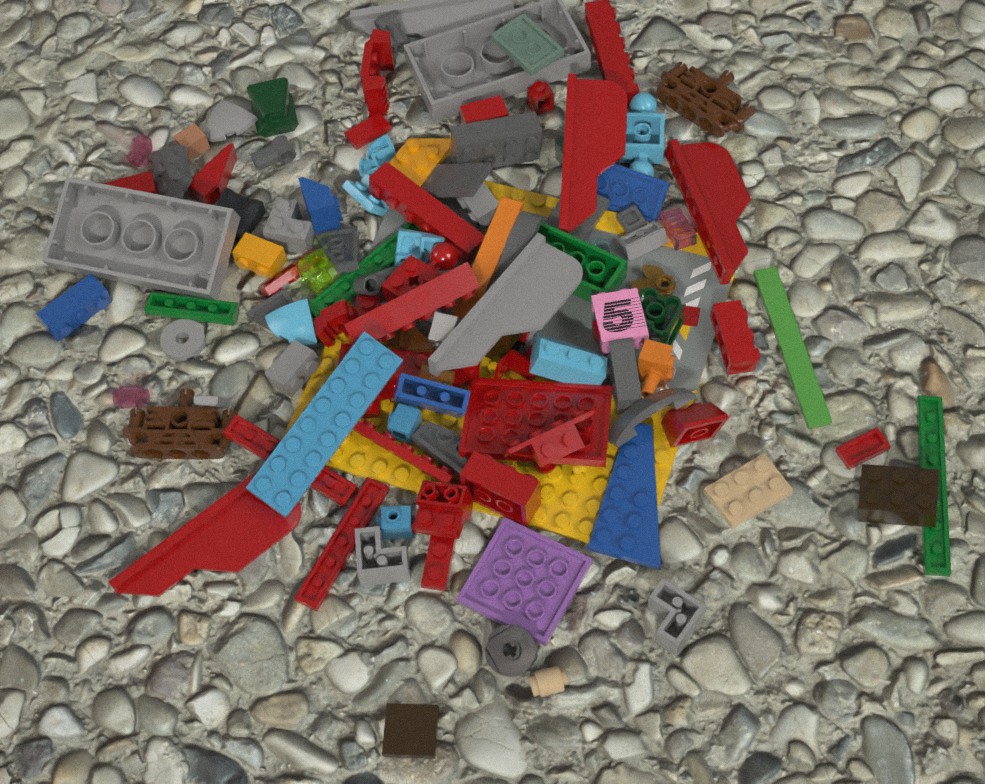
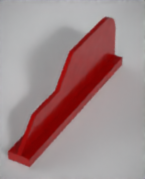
[559,73,627,234]
[665,139,751,285]
[109,469,302,597]

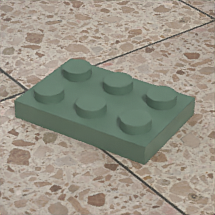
[491,13,564,76]

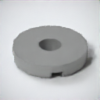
[160,319,206,361]

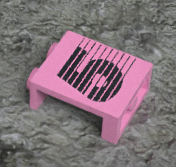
[591,288,649,355]

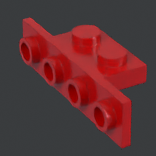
[502,409,595,468]

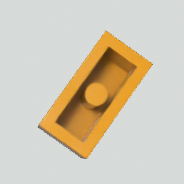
[232,232,287,278]

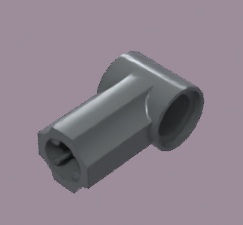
[374,11,410,53]
[250,135,296,171]
[353,266,396,296]

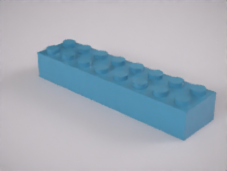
[246,331,403,518]

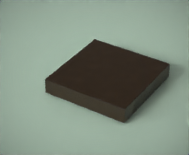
[382,703,439,759]

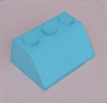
[529,333,608,385]

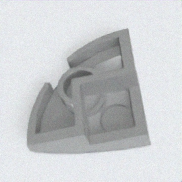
[203,100,258,142]

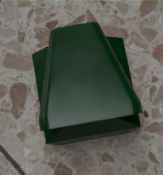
[247,77,299,138]
[639,287,686,346]

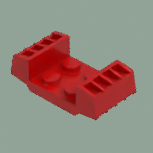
[360,29,395,118]

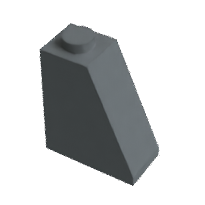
[607,338,642,415]

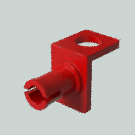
[494,346,536,381]

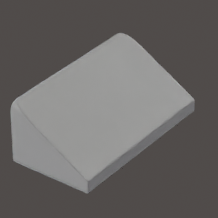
[616,220,668,261]

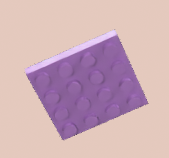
[456,517,593,646]

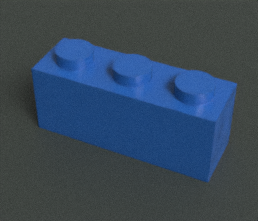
[36,274,112,341]
[392,373,471,419]

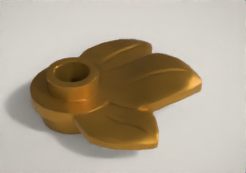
[630,264,676,296]

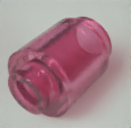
[127,135,153,167]
[113,384,150,409]

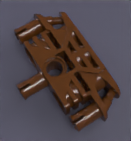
[656,62,755,138]
[123,388,238,460]

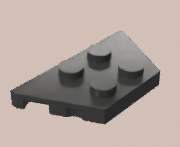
[151,144,193,199]

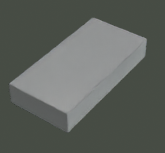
[194,395,230,409]

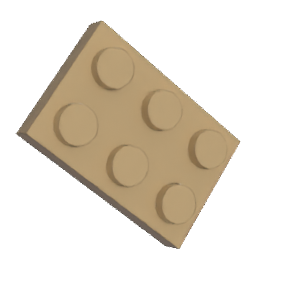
[704,453,793,530]

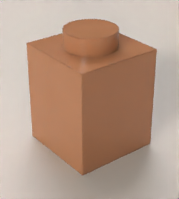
[173,123,210,162]

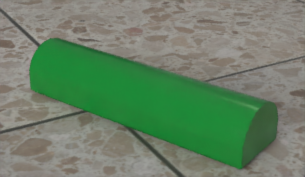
[144,292,239,326]

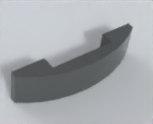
[493,212,542,284]
[608,388,696,447]

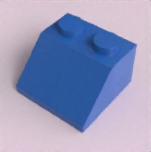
[298,177,343,233]

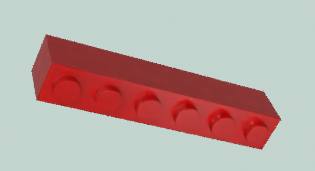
[585,0,639,106]
[369,161,485,264]
[341,262,481,348]

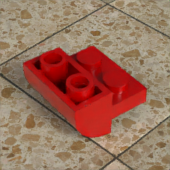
[411,480,472,539]

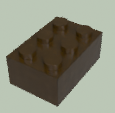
[858,464,939,528]

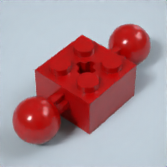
[374,242,458,323]

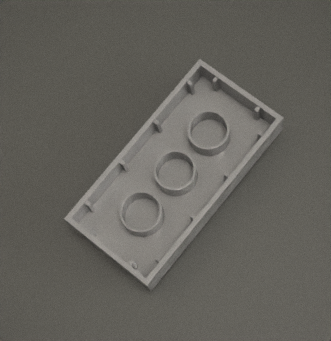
[403,0,591,121]
[42,177,241,300]

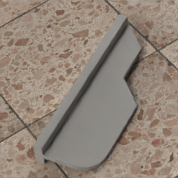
[350,0,514,39]
[428,233,583,377]

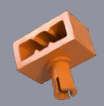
[638,339,676,397]

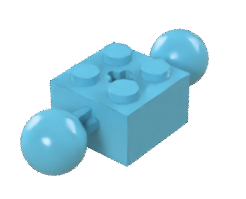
[619,92,665,177]

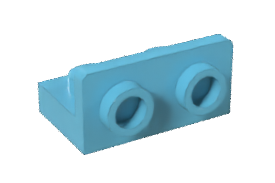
[342,174,389,217]

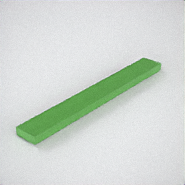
[753,266,832,430]

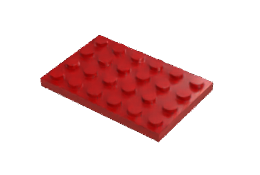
[459,377,613,467]

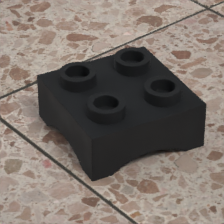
[216,187,266,242]

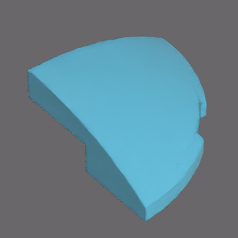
[359,134,396,179]
[394,228,444,269]
[265,299,318,347]

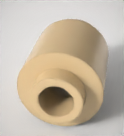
[528,665,568,697]

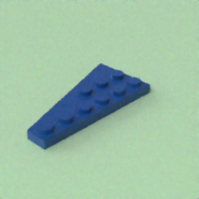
[588,423,661,570]

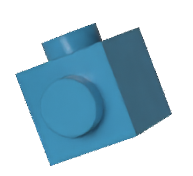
[387,403,423,445]
[377,505,413,540]

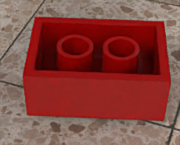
[459,451,541,527]

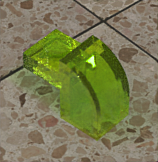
[298,247,334,298]

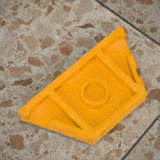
[389,138,451,187]

